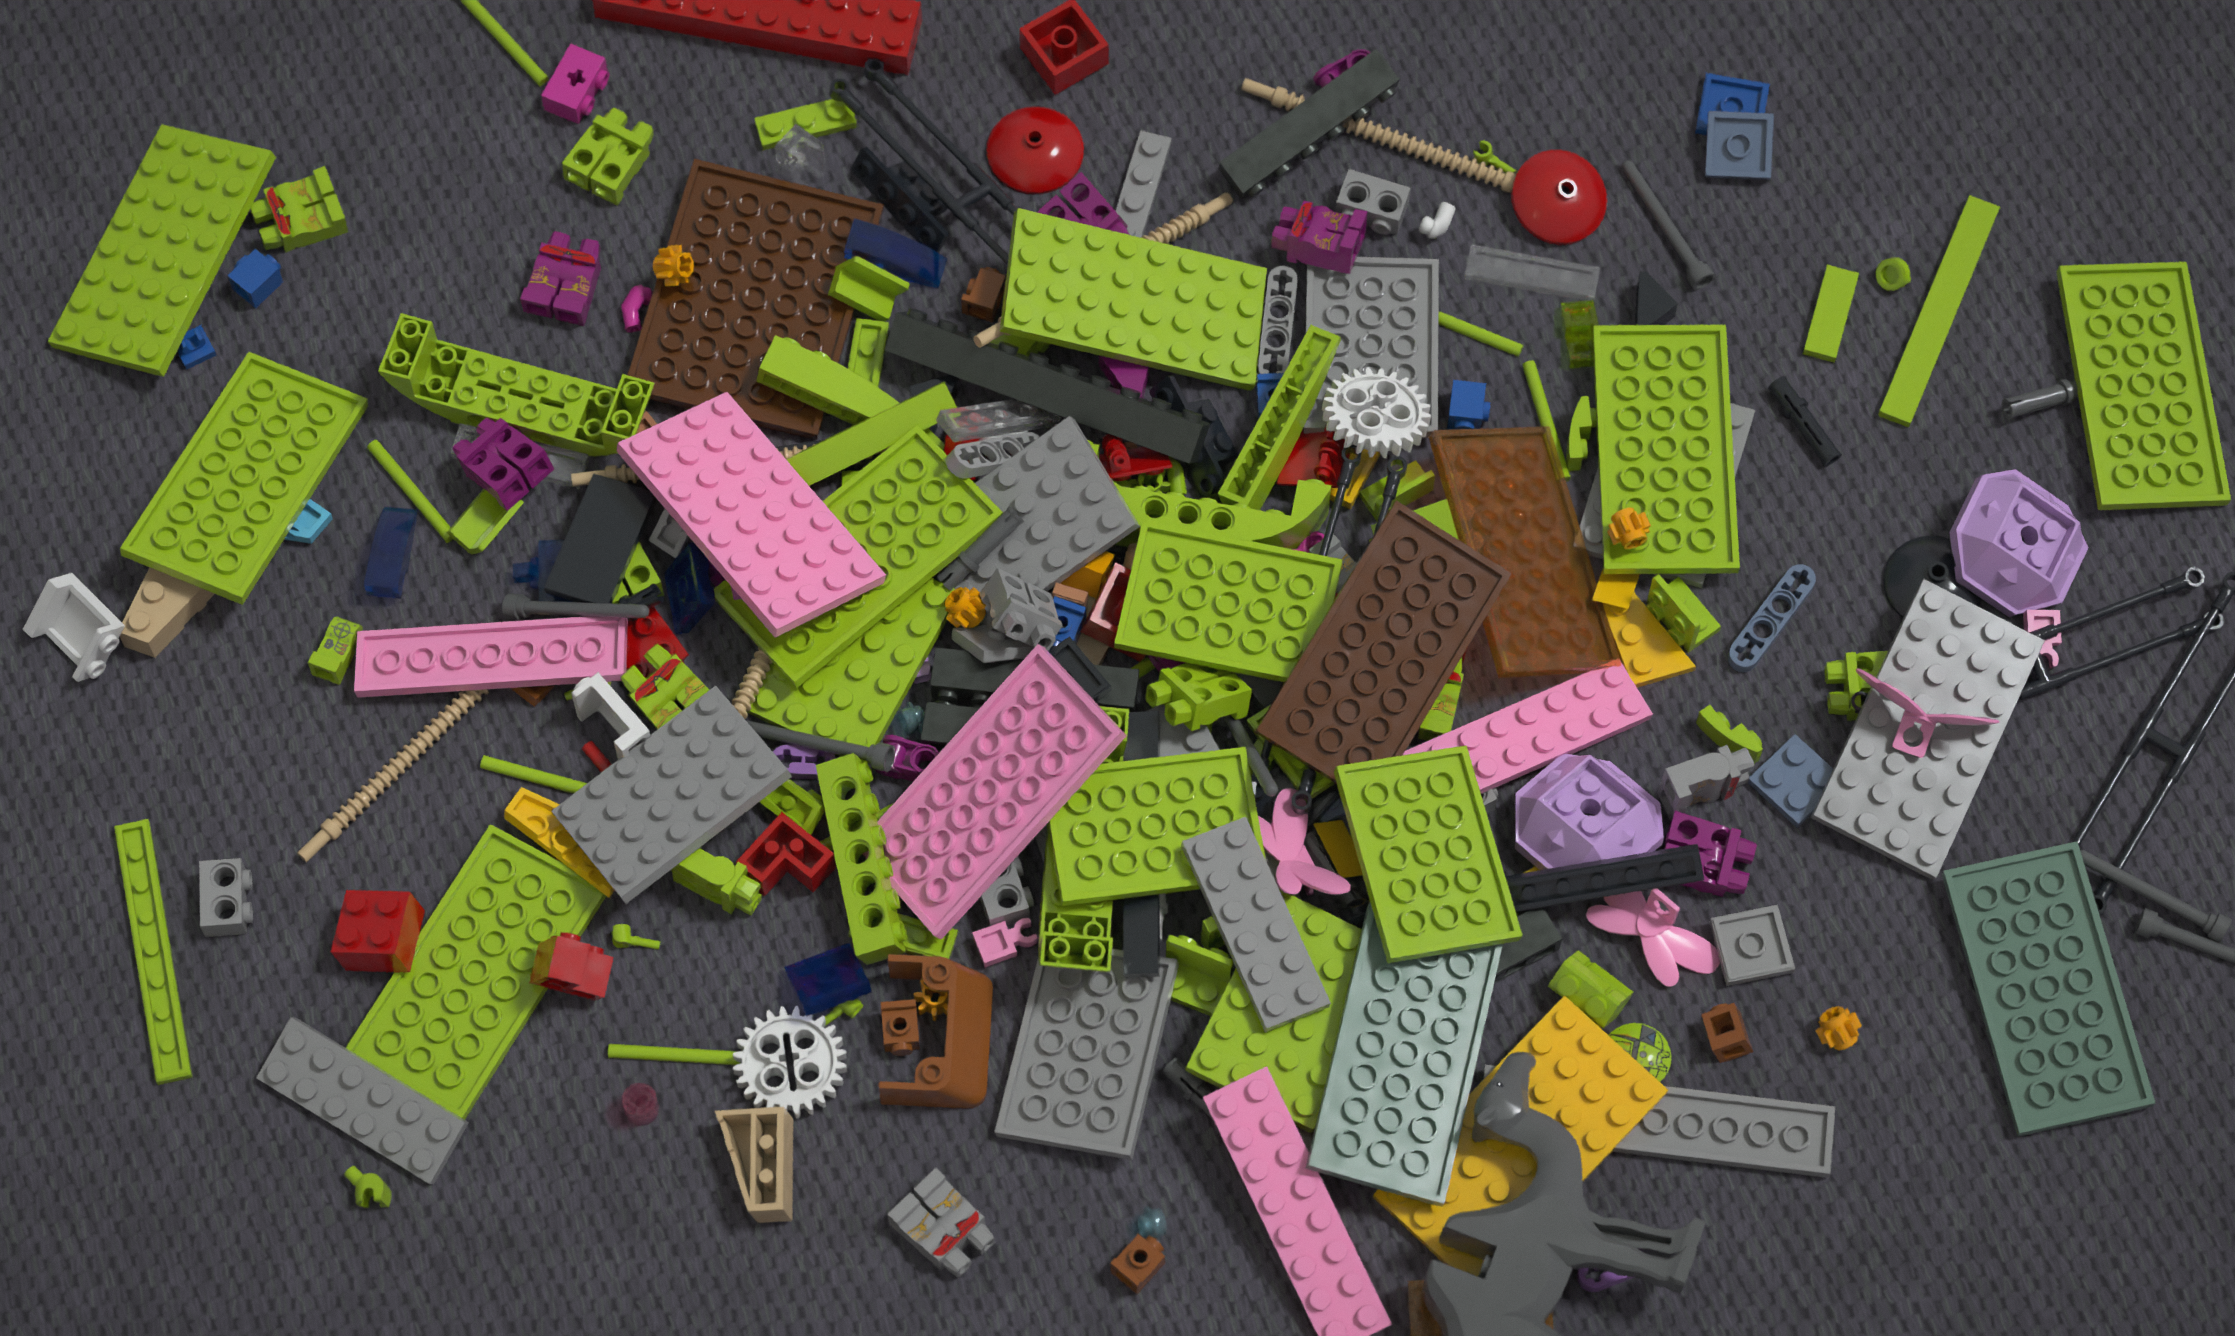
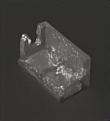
[775,124,827,186]

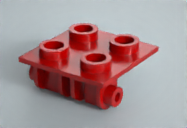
[1277,424,1351,488]
[1099,434,1172,481]
[626,607,689,678]

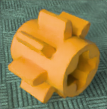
[653,245,694,286]
[1607,507,1651,549]
[945,587,986,628]
[914,979,949,1021]
[1815,1006,1862,1050]

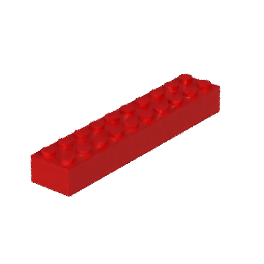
[592,0,922,75]

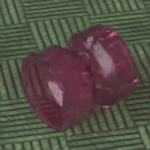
[622,1083,659,1126]

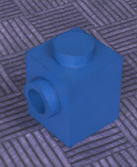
[227,249,283,308]
[1447,380,1491,435]

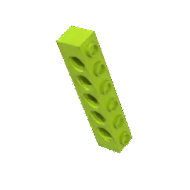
[815,753,907,965]

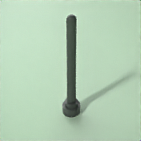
[1622,160,1716,291]
[502,593,649,621]
[1217,715,1278,796]
[746,720,895,772]
[2080,850,2232,943]
[2135,908,2235,964]

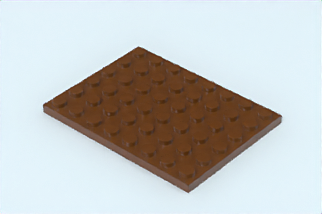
[628,159,884,440]

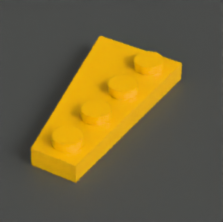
[504,787,615,898]

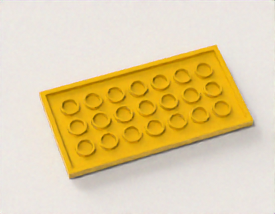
[1373,995,1669,1277]

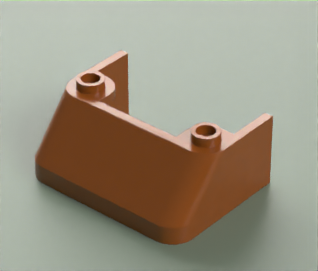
[879,954,993,1109]

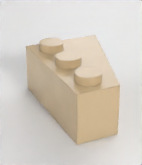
[120,568,214,658]
[715,1106,793,1223]

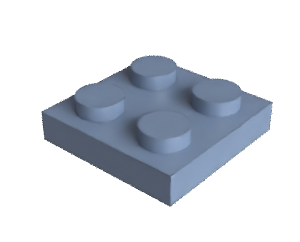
[1705,111,1774,180]
[1748,734,1833,828]

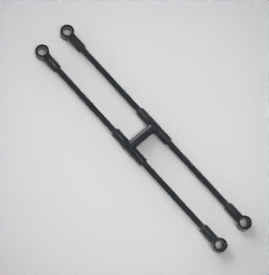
[829,58,1017,265]
[1251,445,1407,815]
[1849,567,2224,714]
[2072,572,2235,916]

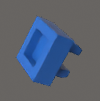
[177,325,217,369]

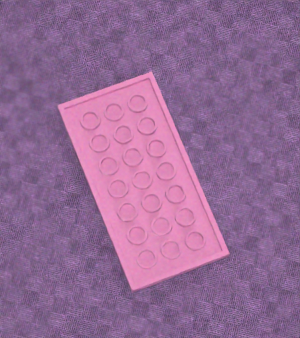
[617,392,886,637]
[863,644,1127,939]

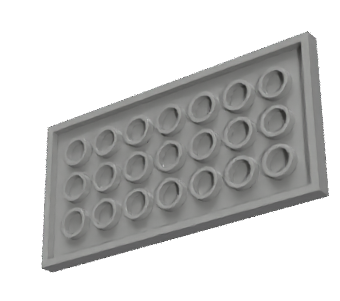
[1810,579,2045,880]

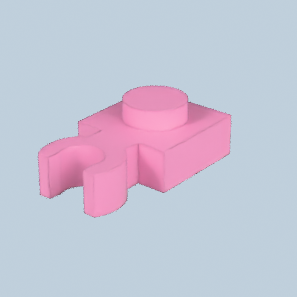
[2023,610,2062,668]
[972,918,1038,967]

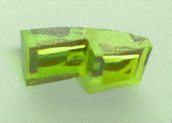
[1561,300,1599,369]

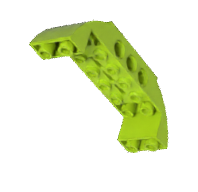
[378,313,655,456]
[1088,440,1331,549]
[1038,706,1129,972]

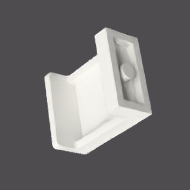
[23,573,125,682]
[572,672,651,760]

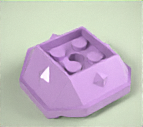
[1949,469,2088,617]
[1515,754,1664,870]

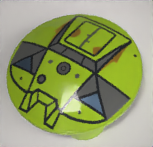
[1609,1023,1671,1082]

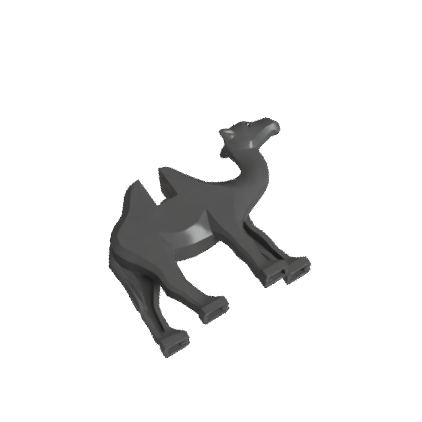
[1423,1052,1706,1336]

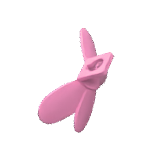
[1856,668,1999,758]
[1258,788,1351,896]
[1586,888,1720,987]

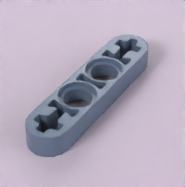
[1728,564,1816,672]

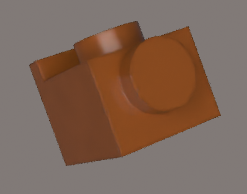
[961,267,1006,323]
[881,999,920,1056]
[1701,1003,1754,1063]
[1110,1234,1165,1294]

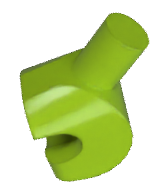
[344,1166,392,1208]

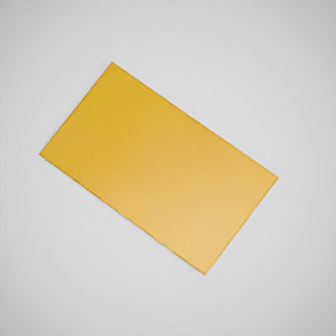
[1592,569,1640,609]
[1313,820,1363,878]

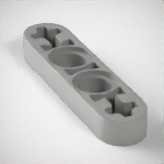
[1258,266,1297,374]
[946,432,1040,479]

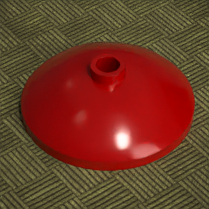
[987,106,1084,194]
[1511,150,1607,245]

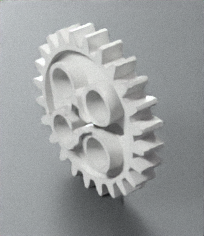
[1322,367,1431,458]
[733,1006,847,1119]

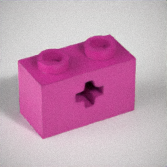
[541,44,610,124]

